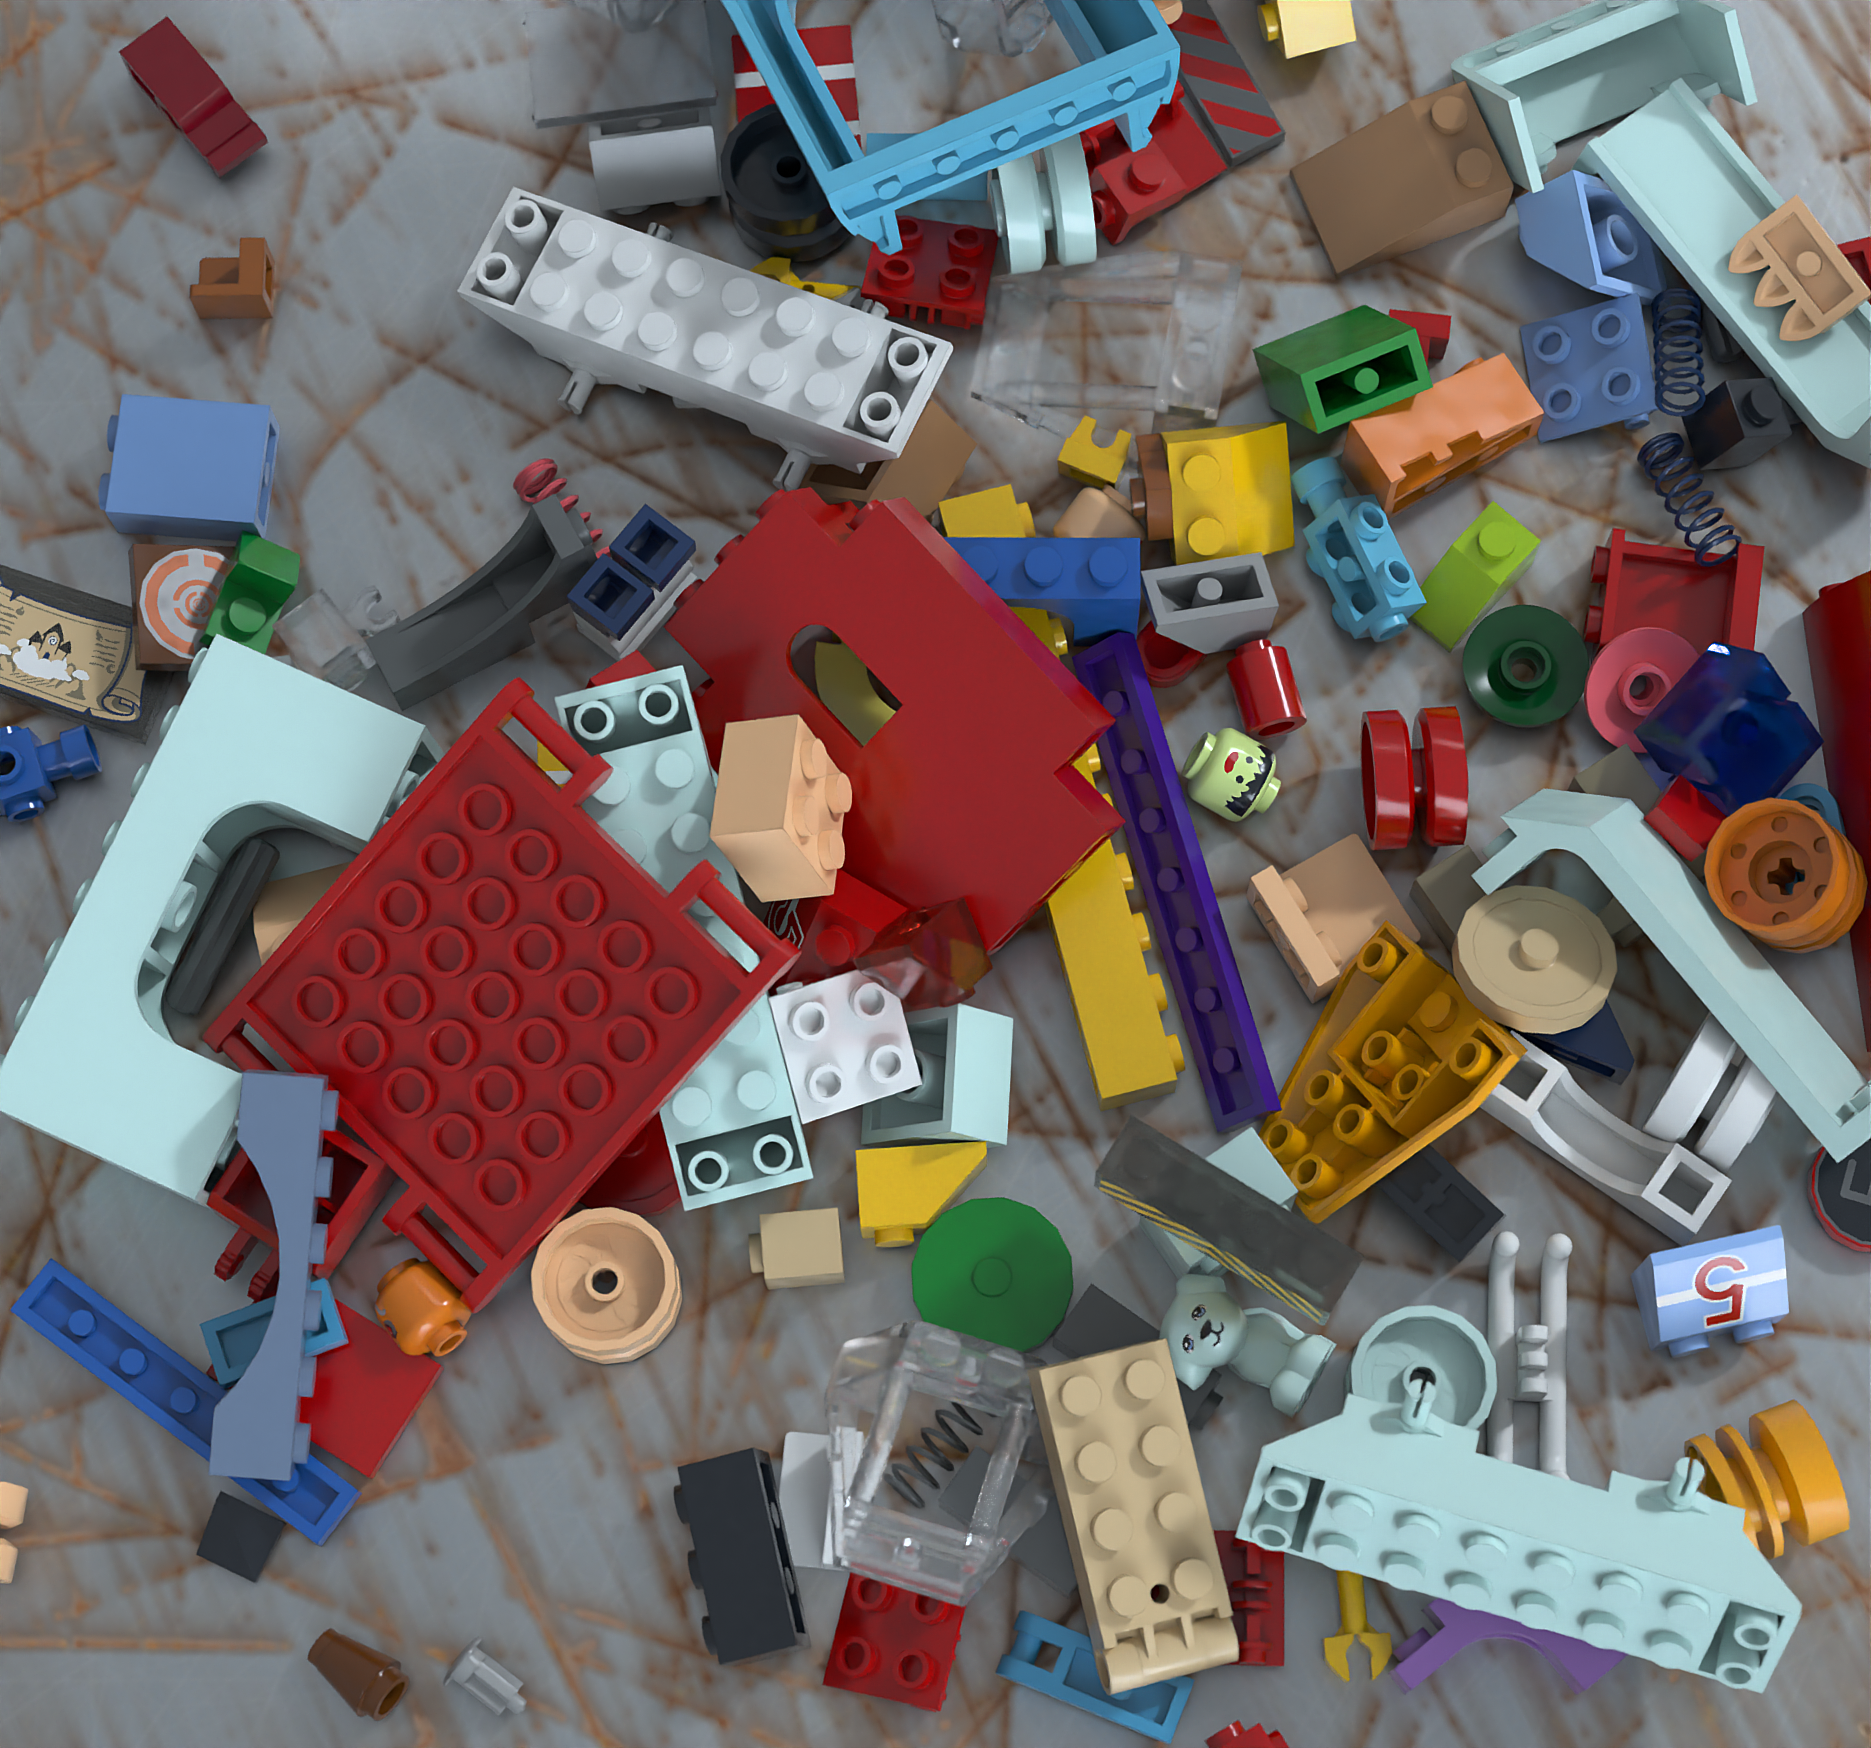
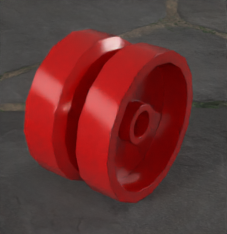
[1360,706,1469,850]

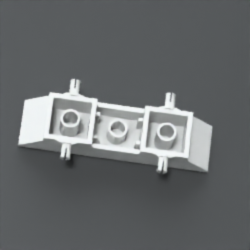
[457,187,954,492]

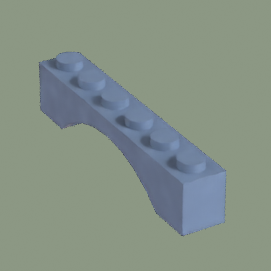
[208,1069,339,1481]

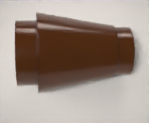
[307,1628,409,1721]

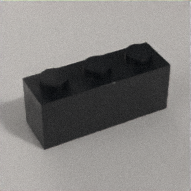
[673,1448,812,1667]

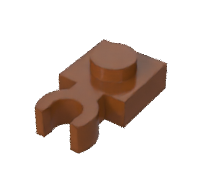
[1129,433,1174,541]

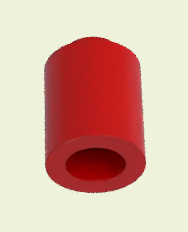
[1226,639,1307,740]

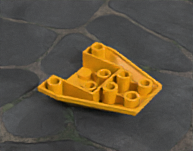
[1258,920,1528,1224]

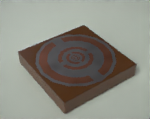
[128,544,235,671]

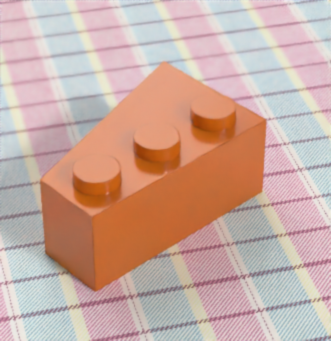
[1340,353,1544,520]

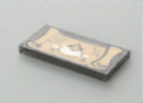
[0,565,175,745]

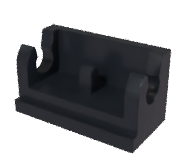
[1375,1144,1506,1263]

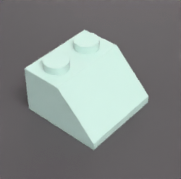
[861,1003,1013,1148]

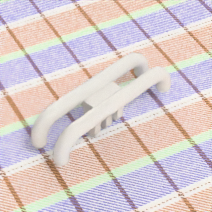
[1487,1231,1572,1480]

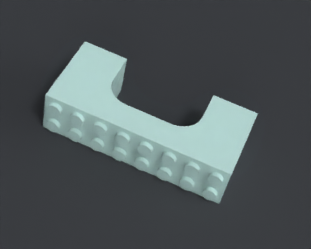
[0,634,445,1210]

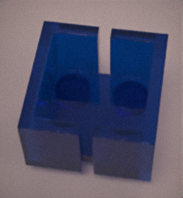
[1633,641,1825,818]

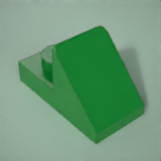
[199,530,300,655]

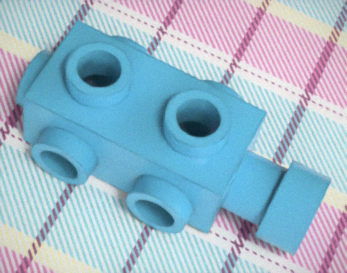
[1290,457,1427,642]

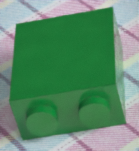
[1252,304,1433,433]

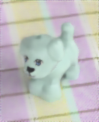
[1159,1273,1337,1418]

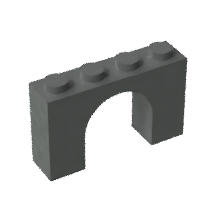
[938,1283,1224,1599]

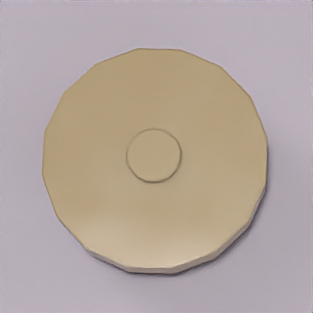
[1452,885,1618,1034]

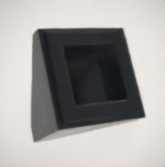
[196,1491,287,1583]

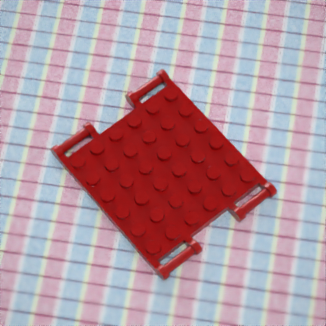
[202,677,802,1314]

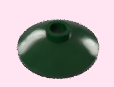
[1462,605,1589,728]

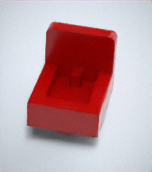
[1089,140,1188,245]

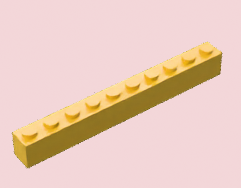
[938,484,1185,1112]

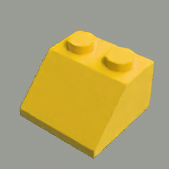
[1160,421,1295,566]

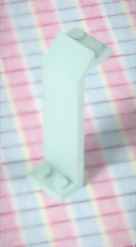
[1571,77,1871,469]
[1471,788,1871,1163]

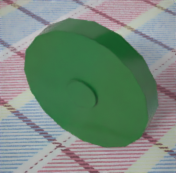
[911,1197,1074,1362]

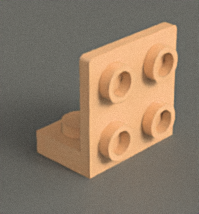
[1246,834,1421,1004]

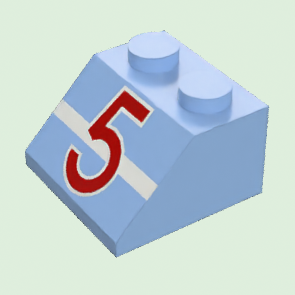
[1630,1225,1789,1358]

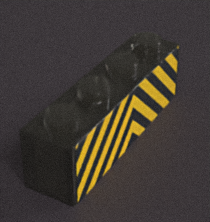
[1094,1115,1365,1326]

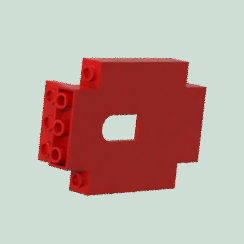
[663,487,1126,963]

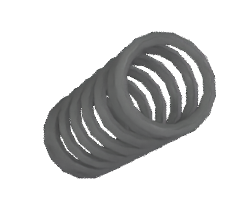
[884,1366,1011,1508]

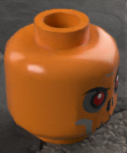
[374,1258,472,1357]

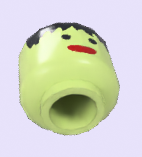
[1182,728,1281,822]

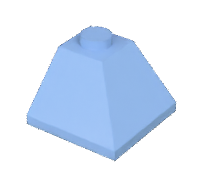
[1515,170,1671,309]

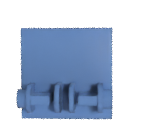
[1520,293,1659,443]

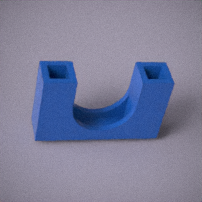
[943,537,1141,646]

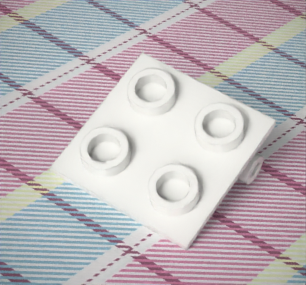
[768,959,922,1124]

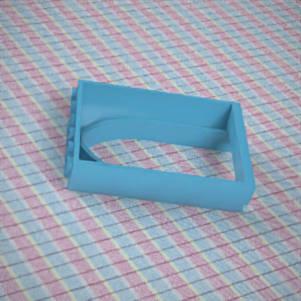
[721,0,1180,255]

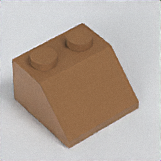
[798,399,977,524]

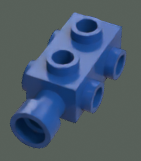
[0,724,102,822]

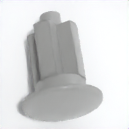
[443,1637,527,1715]

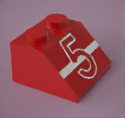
[759,868,908,997]

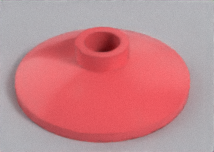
[1584,627,1708,753]

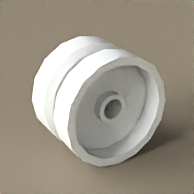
[1642,1011,1779,1175]

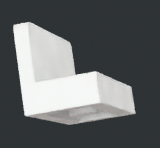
[779,1429,865,1572]

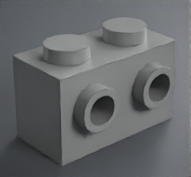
[588,104,722,214]

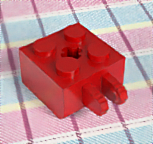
[206,1129,398,1302]

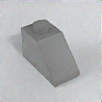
[1140,552,1279,654]

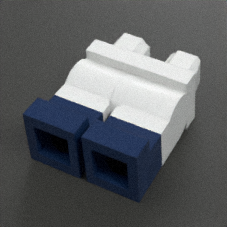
[566,504,698,661]

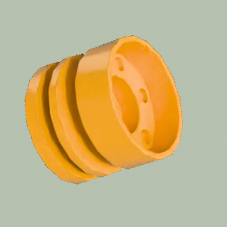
[1684,1399,1850,1560]

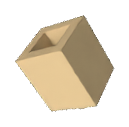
[749,1207,845,1290]

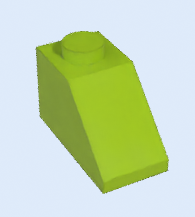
[1409,501,1541,653]

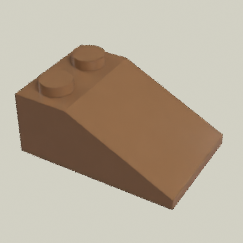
[1290,81,1514,279]

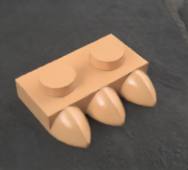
[1728,194,1871,341]

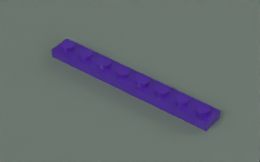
[1072,632,1282,1132]

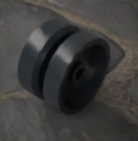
[720,103,851,263]

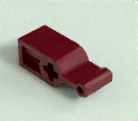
[119,16,268,178]

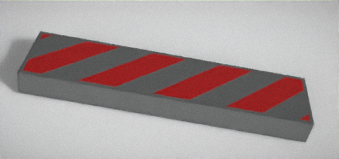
[1168,0,1286,168]

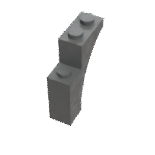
[365,494,598,711]

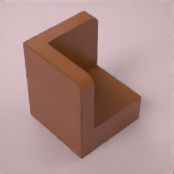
[189,237,275,319]

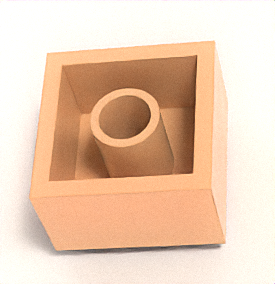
[710,715,852,902]

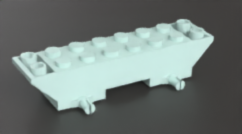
[554,665,813,1211]
[1235,1379,1802,1693]

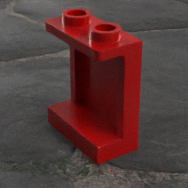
[1583,528,1765,685]

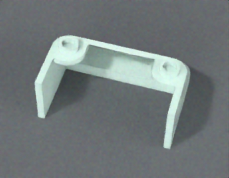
[1450,0,1758,193]

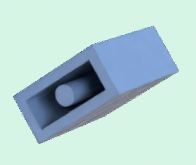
[99,394,280,542]

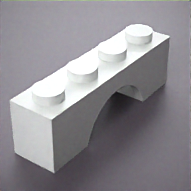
[1479,1030,1732,1247]

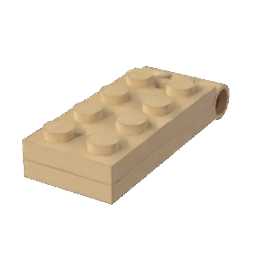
[1027,1338,1239,1695]

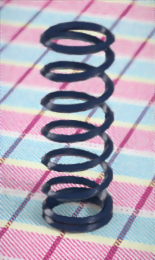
[1651,288,1706,417]
[1637,432,1742,567]

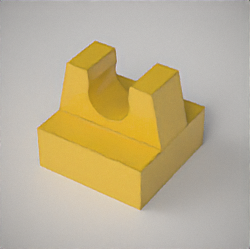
[1057,415,1131,491]

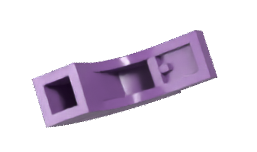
[1388,1597,1628,1695]

